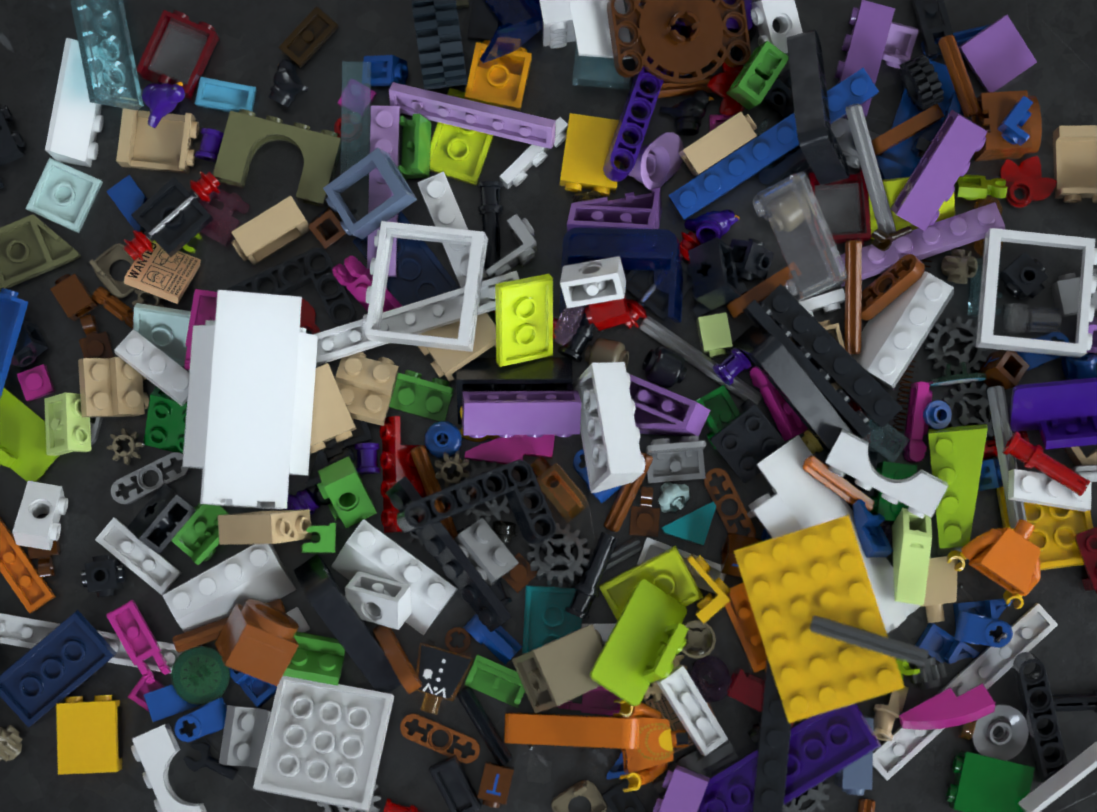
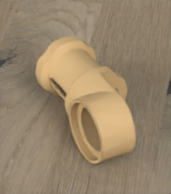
[873,686,909,741]

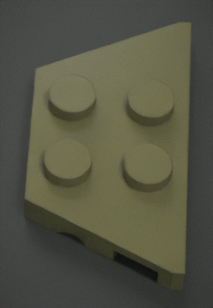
[0,214,81,291]

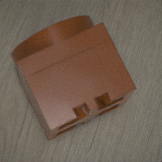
[971,90,1042,161]
[215,599,299,686]

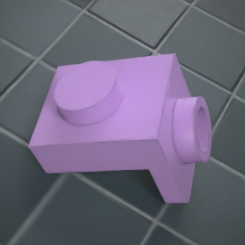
[882,22,919,68]

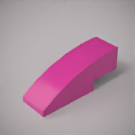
[465,434,555,464]
[899,683,995,730]

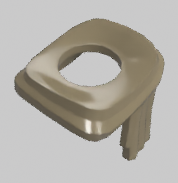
[90,243,137,298]
[551,780,607,812]

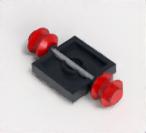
[123,171,221,261]
[623,231,702,329]

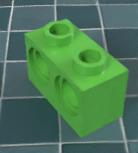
[726,41,789,110]

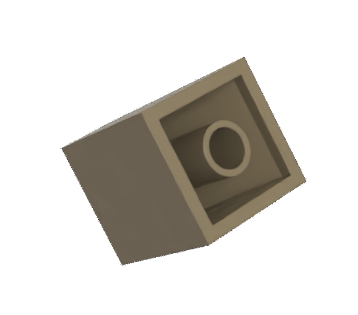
[512,624,603,713]

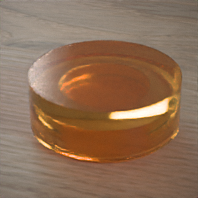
[959,720,977,740]

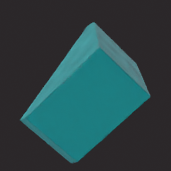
[661,501,716,546]

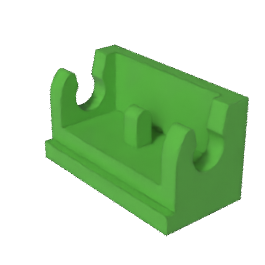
[398,113,431,179]
[300,523,336,554]
[464,654,525,708]

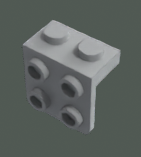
[486,214,537,279]
[645,436,706,484]
[454,518,519,587]

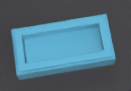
[195,77,257,112]

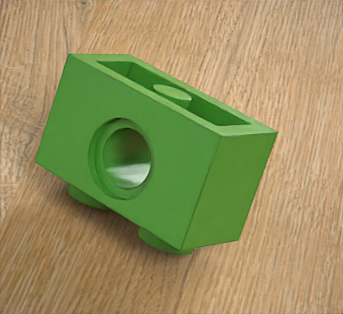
[317,456,377,528]

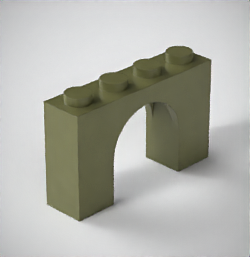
[213,109,343,209]

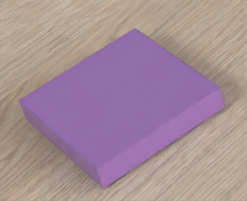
[958,15,1037,93]

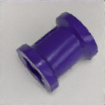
[195,128,224,163]
[713,348,751,386]
[354,443,380,474]

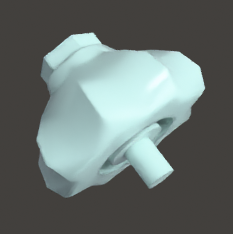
[658,482,691,513]

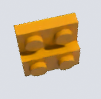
[464,40,532,111]

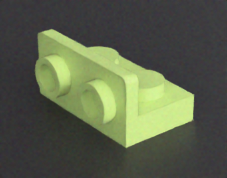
[44,392,91,456]

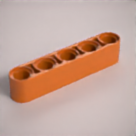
[504,713,639,749]

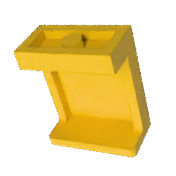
[560,113,624,196]
[56,695,122,775]

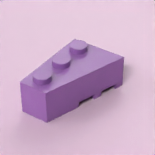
[567,187,662,253]
[629,374,711,436]

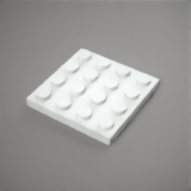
[253,676,394,812]

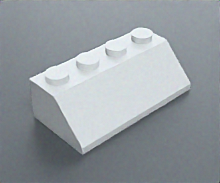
[45,38,114,167]
[850,271,954,390]
[573,362,645,493]
[331,519,458,635]
[162,544,297,632]

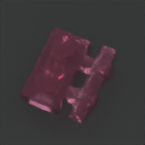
[197,178,250,247]

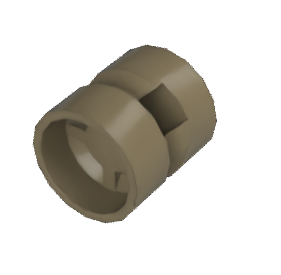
[681,620,716,659]

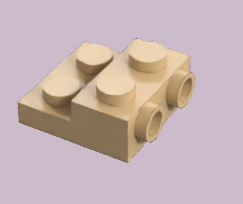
[335,352,399,426]
[78,357,149,417]

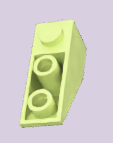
[892,508,932,606]

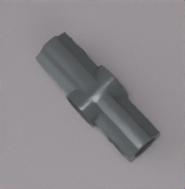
[652,739,738,799]

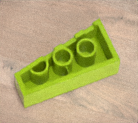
[928,424,988,549]

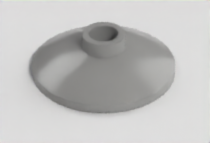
[972,704,1029,761]

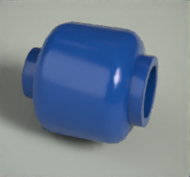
[424,421,462,459]

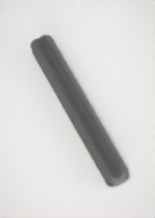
[810,616,928,666]

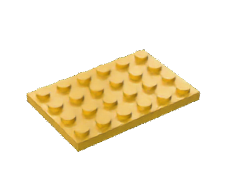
[734,515,905,723]

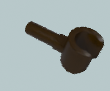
[871,226,912,251]

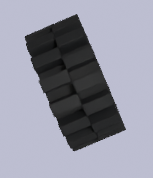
[899,54,944,111]

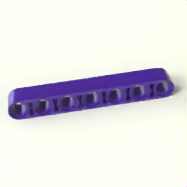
[603,25,682,182]

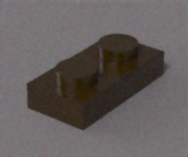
[279,6,338,68]

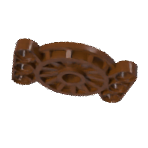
[607,0,751,84]

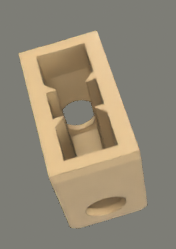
[920,556,958,623]

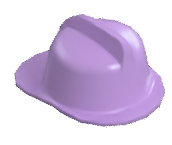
[628,132,684,190]

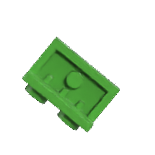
[171,503,230,565]

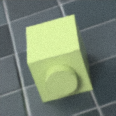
[696,312,733,358]

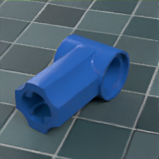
[463,614,522,665]

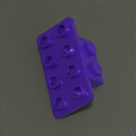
[1009,378,1097,449]

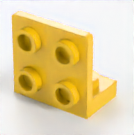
[687,554,731,624]

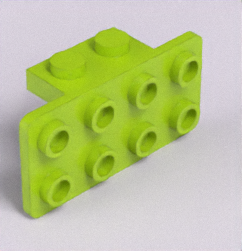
[0,388,59,482]
[590,579,689,706]

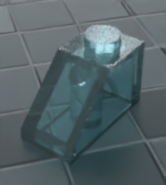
[572,45,630,90]

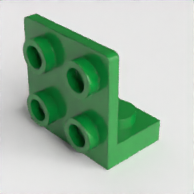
[143,386,188,454]

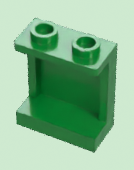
[946,750,1035,812]

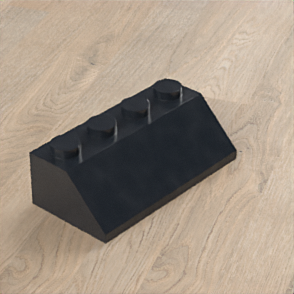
[456,357,573,424]

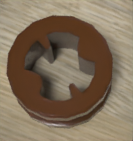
[445,627,471,653]

